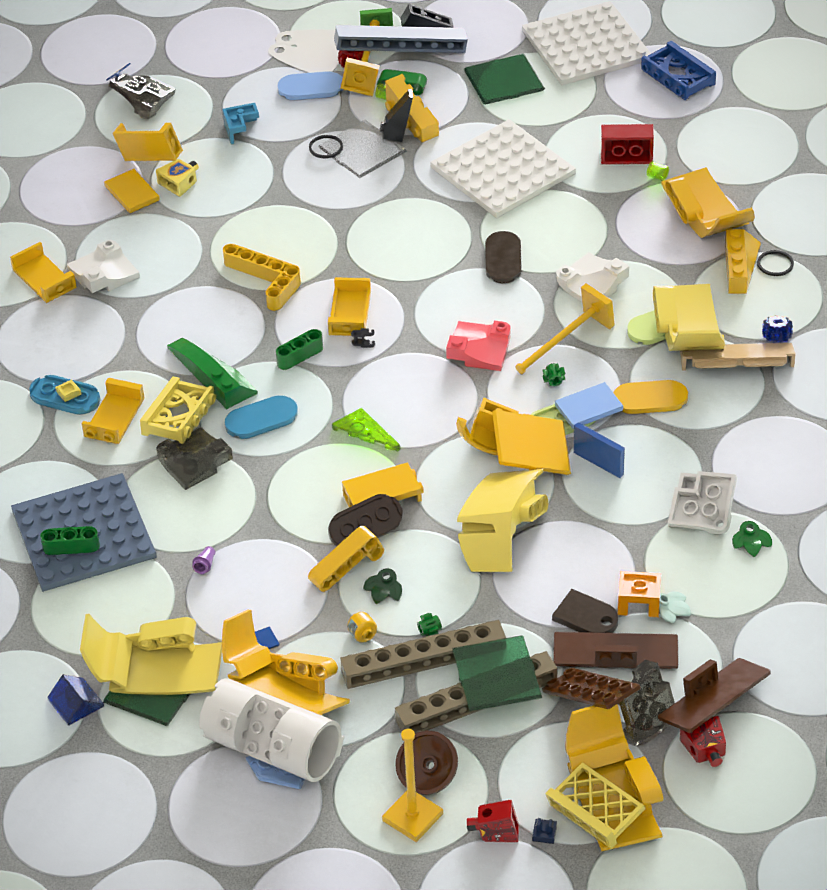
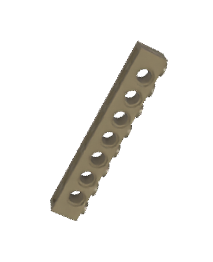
[340,620,506,689]
[395,651,558,733]

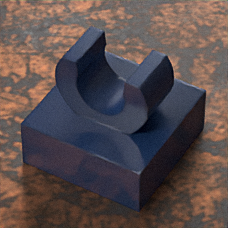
[532,818,557,844]

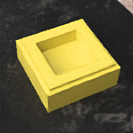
[55,379,81,402]

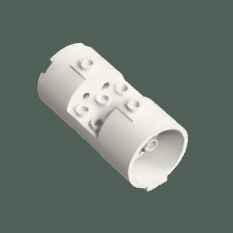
[199,678,344,782]

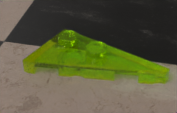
[332,408,400,452]

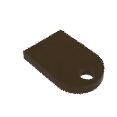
[552,589,618,633]

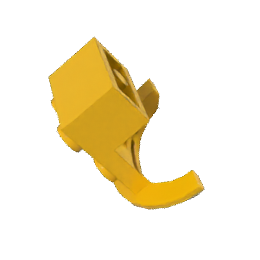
[456,397,519,456]

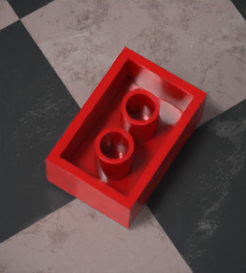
[601,124,654,164]

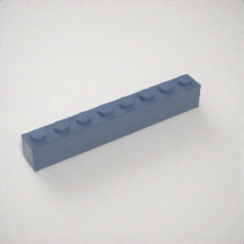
[334,25,468,53]

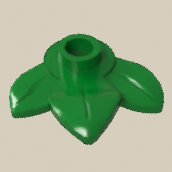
[732,521,772,557]

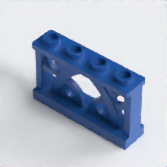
[641,40,716,100]

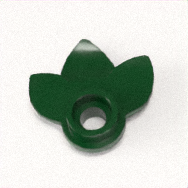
[363,568,402,604]

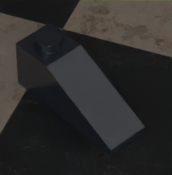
[400,4,454,28]
[379,89,413,142]

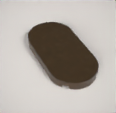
[485,231,522,283]
[328,494,403,546]

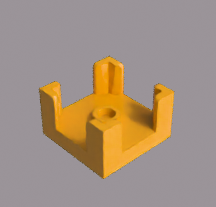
[618,571,661,617]

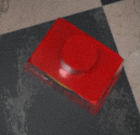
[680,716,726,767]
[467,800,519,842]

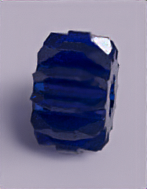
[762,315,793,343]

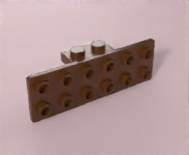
[554,632,678,669]
[658,658,771,733]
[542,668,641,709]

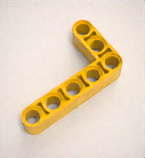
[223,244,301,311]

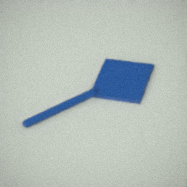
[255,626,280,649]

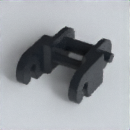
[351,328,375,348]

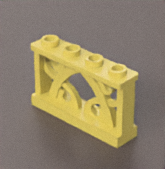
[140,376,216,444]

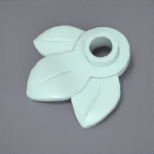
[659,591,691,624]

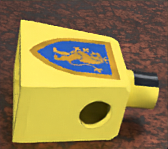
[156,159,199,197]

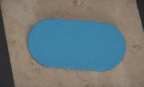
[29,375,101,414]
[225,396,298,439]

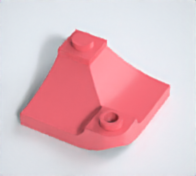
[446,320,511,371]

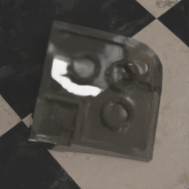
[108,73,176,119]
[156,427,233,490]
[619,660,675,746]

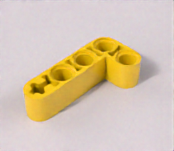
[308,526,384,592]

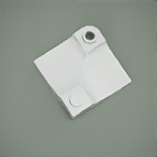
[67,240,140,293]
[556,252,630,302]
[667,471,737,534]

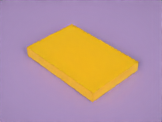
[104,169,160,213]

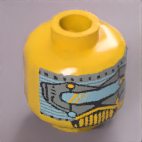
[347,612,377,642]

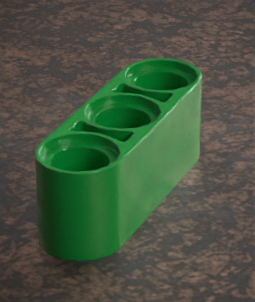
[377,69,427,95]
[276,329,323,370]
[40,526,100,555]

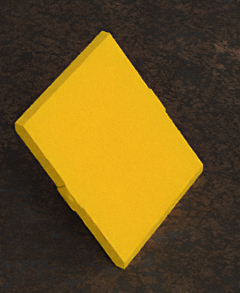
[492,410,571,475]

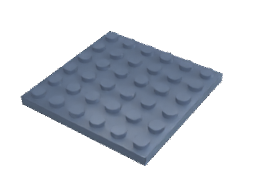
[11,473,157,592]

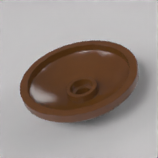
[395,731,458,795]

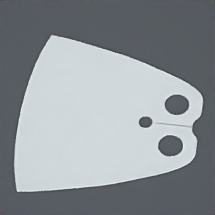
[268,29,339,73]

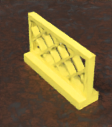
[545,762,645,849]

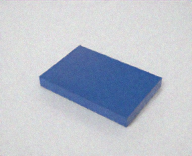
[573,422,625,478]

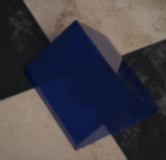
[47,674,104,726]

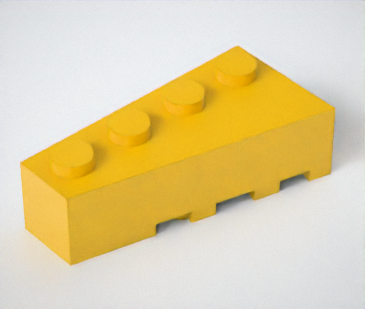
[385,74,439,142]

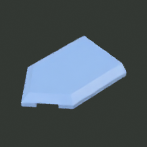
[246,756,305,789]

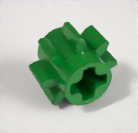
[542,363,566,386]
[417,613,442,636]

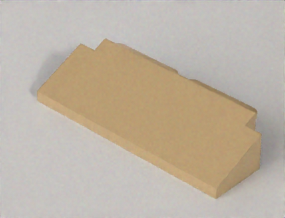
[680,343,796,370]

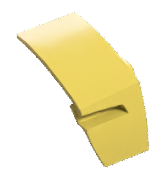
[653,284,725,351]
[457,469,549,572]
[80,614,222,695]

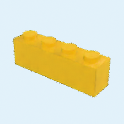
[725,229,761,294]

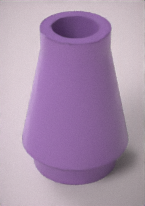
[192,546,215,574]

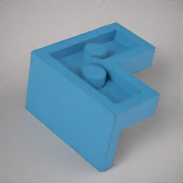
[222,103,259,144]

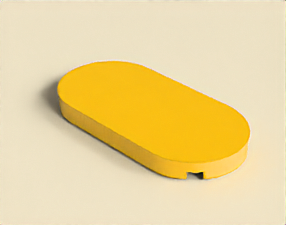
[613,380,688,414]

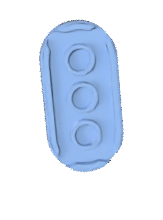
[278,71,343,100]

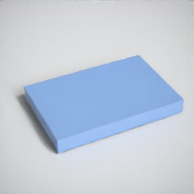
[555,382,623,429]

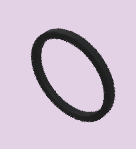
[309,135,343,159]
[757,250,794,276]

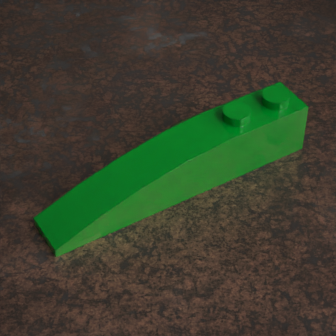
[167,337,258,410]

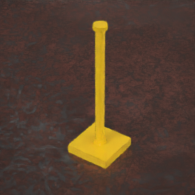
[340,20,380,96]
[515,283,615,374]
[382,729,443,842]

